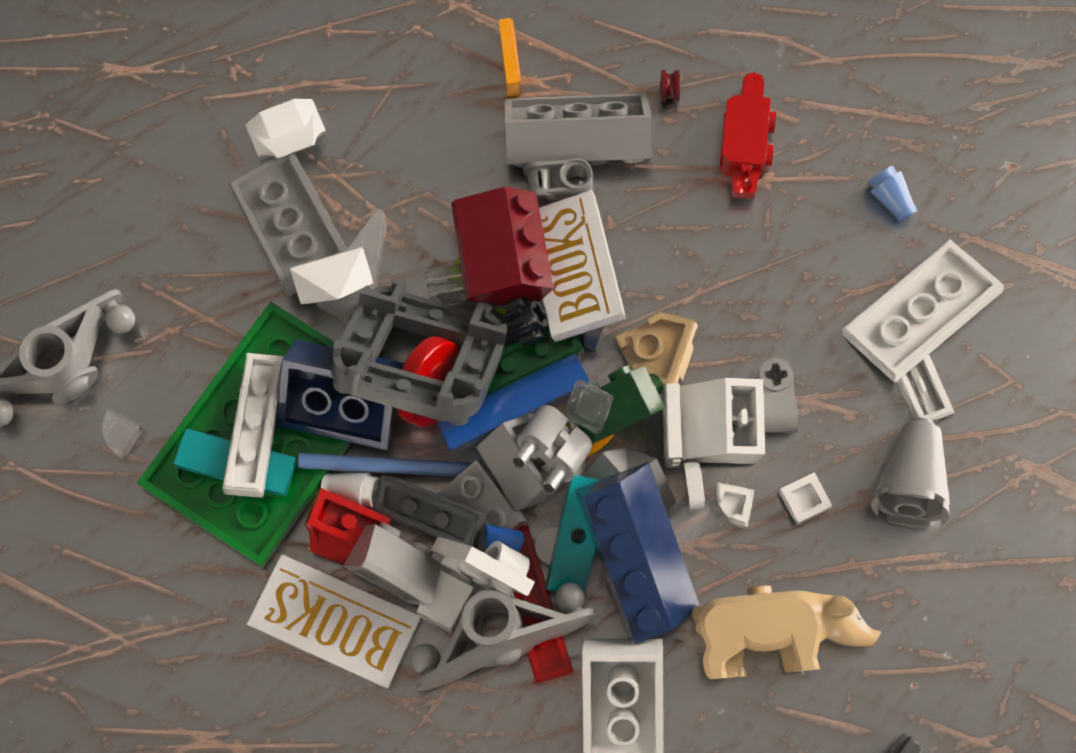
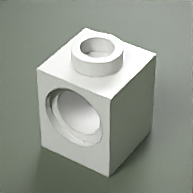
[417,570,475,635]

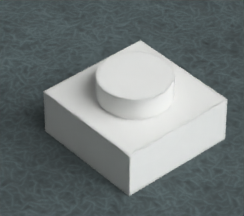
[779,472,832,526]

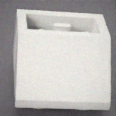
[680,378,765,464]

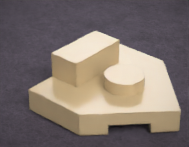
[614,312,697,389]

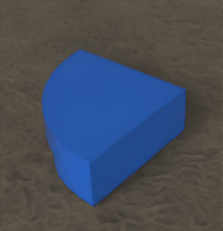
[484,524,525,552]

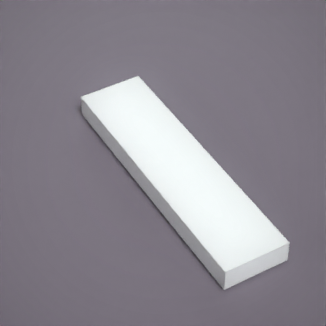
[223,353,285,498]

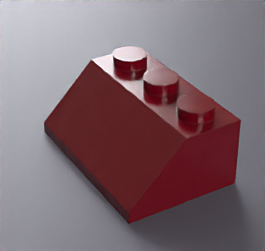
[451,187,554,306]

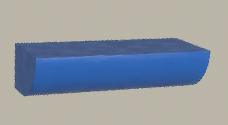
[437,353,590,456]

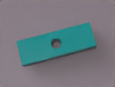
[173,429,297,497]
[545,474,600,592]

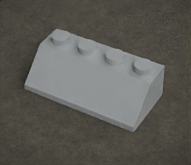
[505,93,652,168]

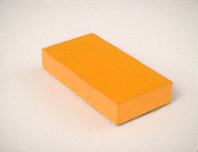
[499,18,522,98]

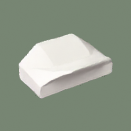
[245,99,327,161]

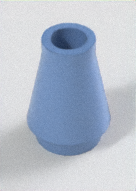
[868,166,918,222]

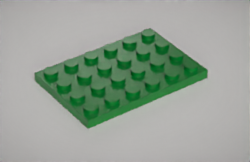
[137,301,351,568]

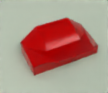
[304,488,391,565]

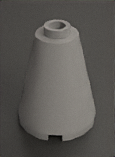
[871,418,950,529]

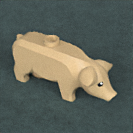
[692,586,881,679]

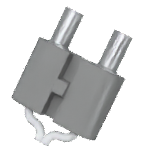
[512,405,592,494]

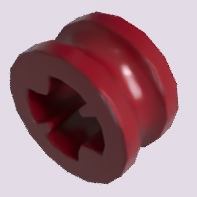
[660,70,680,102]

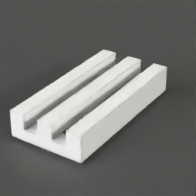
[897,355,955,423]
[662,383,682,468]

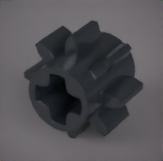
[501,297,548,345]

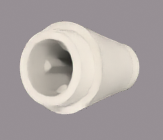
[321,472,380,508]

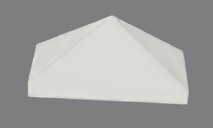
[290,247,373,305]

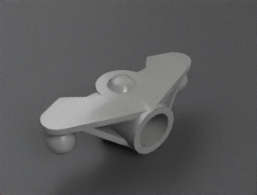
[0,289,135,427]
[410,583,597,691]

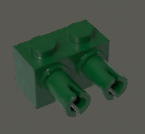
[567,365,665,444]

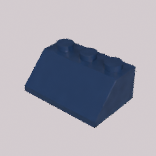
[276,340,404,450]

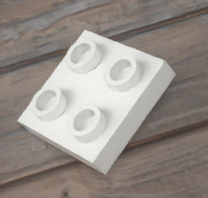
[431,537,535,597]

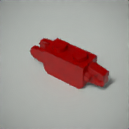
[719,71,776,199]

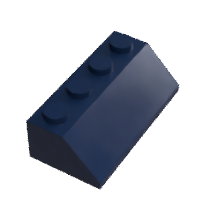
[575,462,699,644]

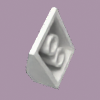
[582,638,663,753]

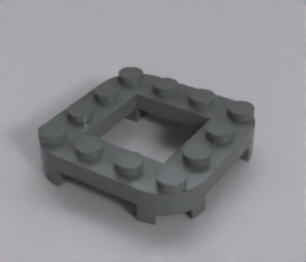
[331,279,507,426]

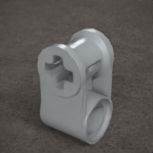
[523,158,594,207]
[755,358,798,433]

